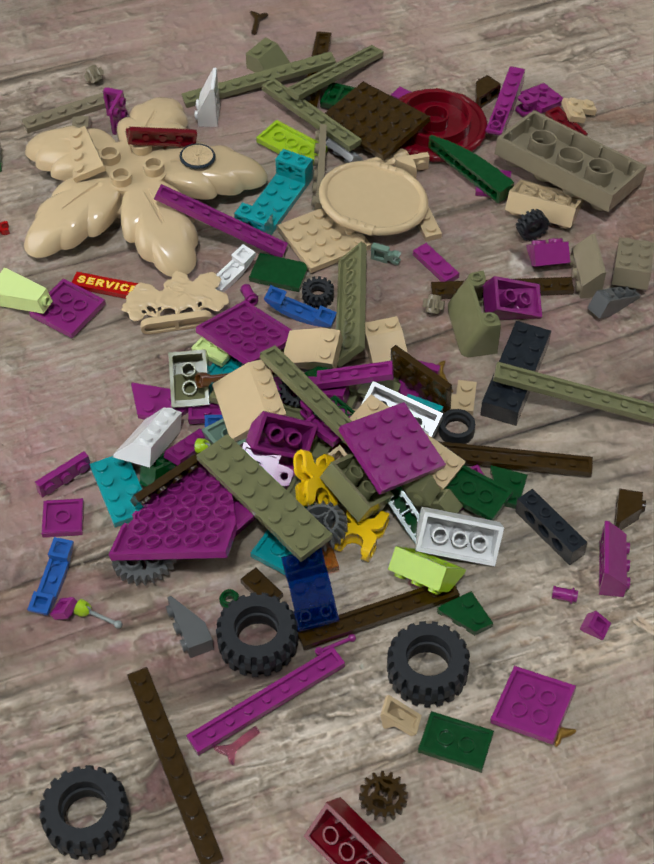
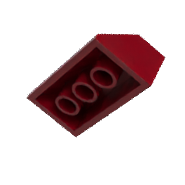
[303,797,405,864]

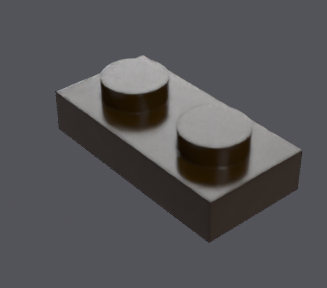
[240,567,283,599]

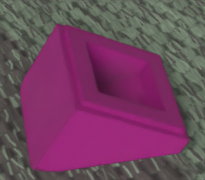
[580,611,611,640]

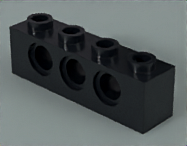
[515,489,588,566]

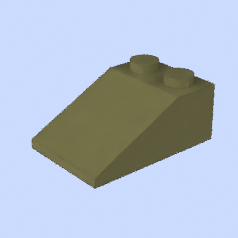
[168,349,210,408]

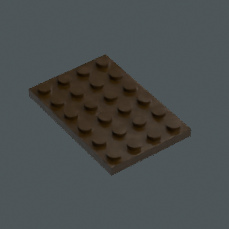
[325,81,431,161]

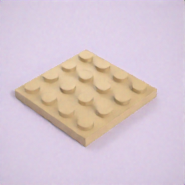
[277,208,371,273]

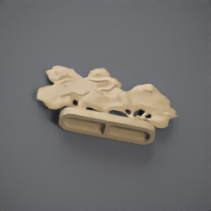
[121,271,229,334]

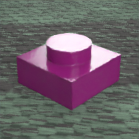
[50,597,78,620]

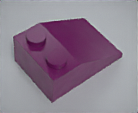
[483,276,542,320]

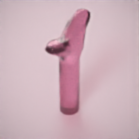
[214,726,260,765]

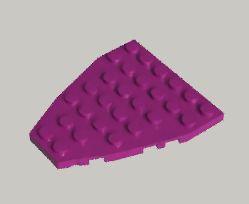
[108,462,237,561]

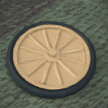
[179,143,216,169]

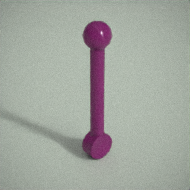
[315,634,356,656]

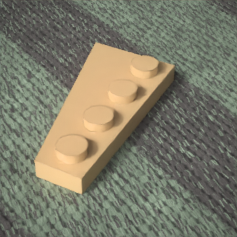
[70,126,107,183]

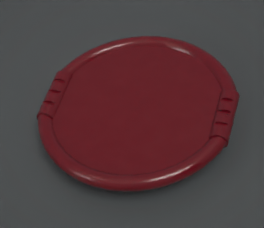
[397,88,488,163]

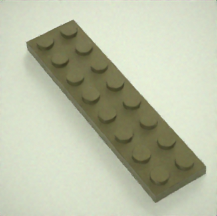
[336,241,367,367]
[196,434,332,562]

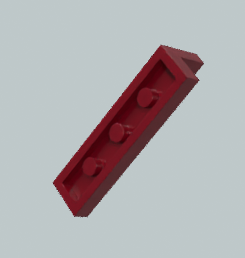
[125,126,198,147]

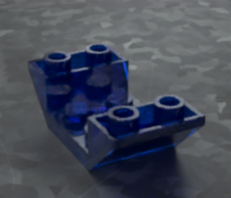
[281,547,340,632]

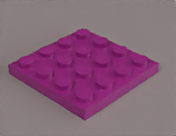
[195,300,292,364]
[338,402,446,494]

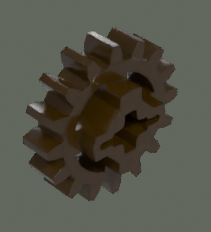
[359,771,408,822]

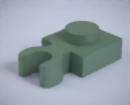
[371,242,401,265]

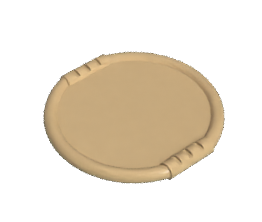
[319,160,428,236]

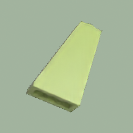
[0,268,53,314]

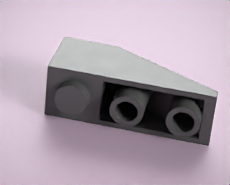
[587,286,641,319]
[165,596,214,658]

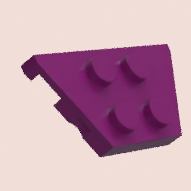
[131,382,188,420]

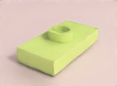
[191,337,232,367]

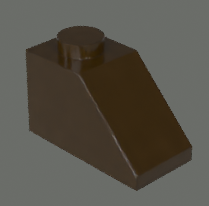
[475,75,501,108]
[614,489,646,530]

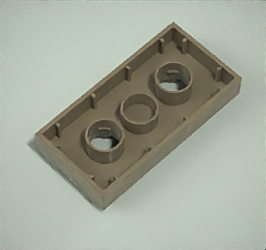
[494,110,647,212]

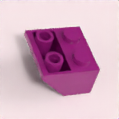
[526,238,570,266]

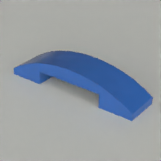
[264,285,337,327]
[27,537,74,615]

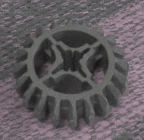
[307,501,348,553]

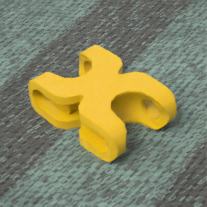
[293,449,338,507]
[334,510,390,562]

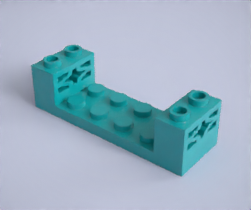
[234,149,313,235]

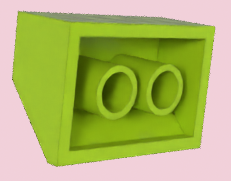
[388,546,466,594]

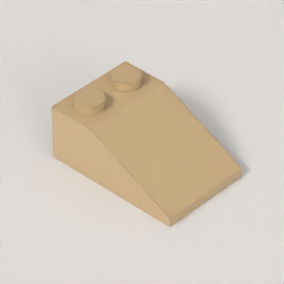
[365,316,408,363]
[284,328,343,370]

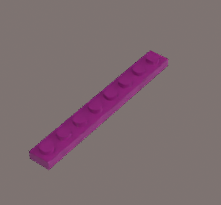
[154,184,288,257]
[186,647,345,756]

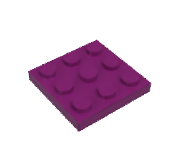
[29,279,106,339]
[490,666,576,745]

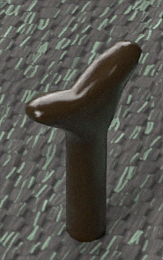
[250,11,268,35]

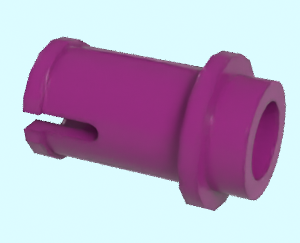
[240,284,258,305]
[552,586,579,604]

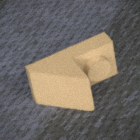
[395,152,429,178]
[380,695,422,736]

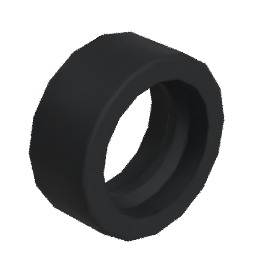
[439,409,476,444]

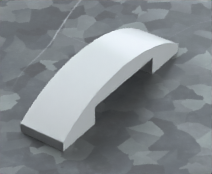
[216,244,256,292]

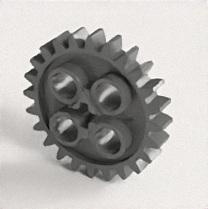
[112,559,177,586]

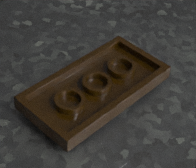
[391,345,452,412]

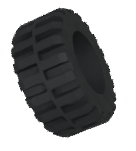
[216,592,298,677]
[387,621,470,708]
[39,765,131,860]

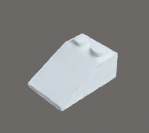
[195,68,220,127]

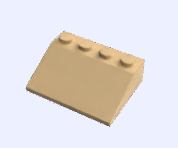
[505,179,584,229]
[212,360,286,441]

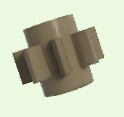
[84,65,104,84]
[422,294,445,314]

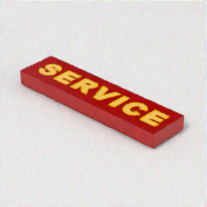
[71,272,138,299]

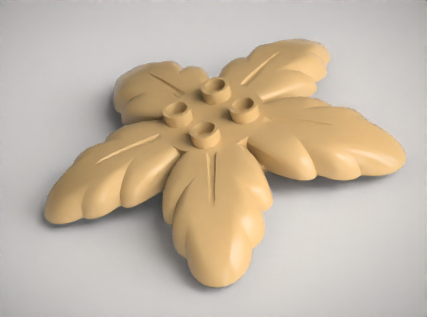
[24,97,268,277]

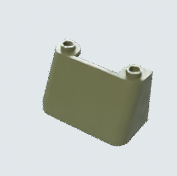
[448,271,501,357]

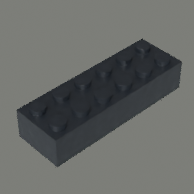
[480,321,551,426]

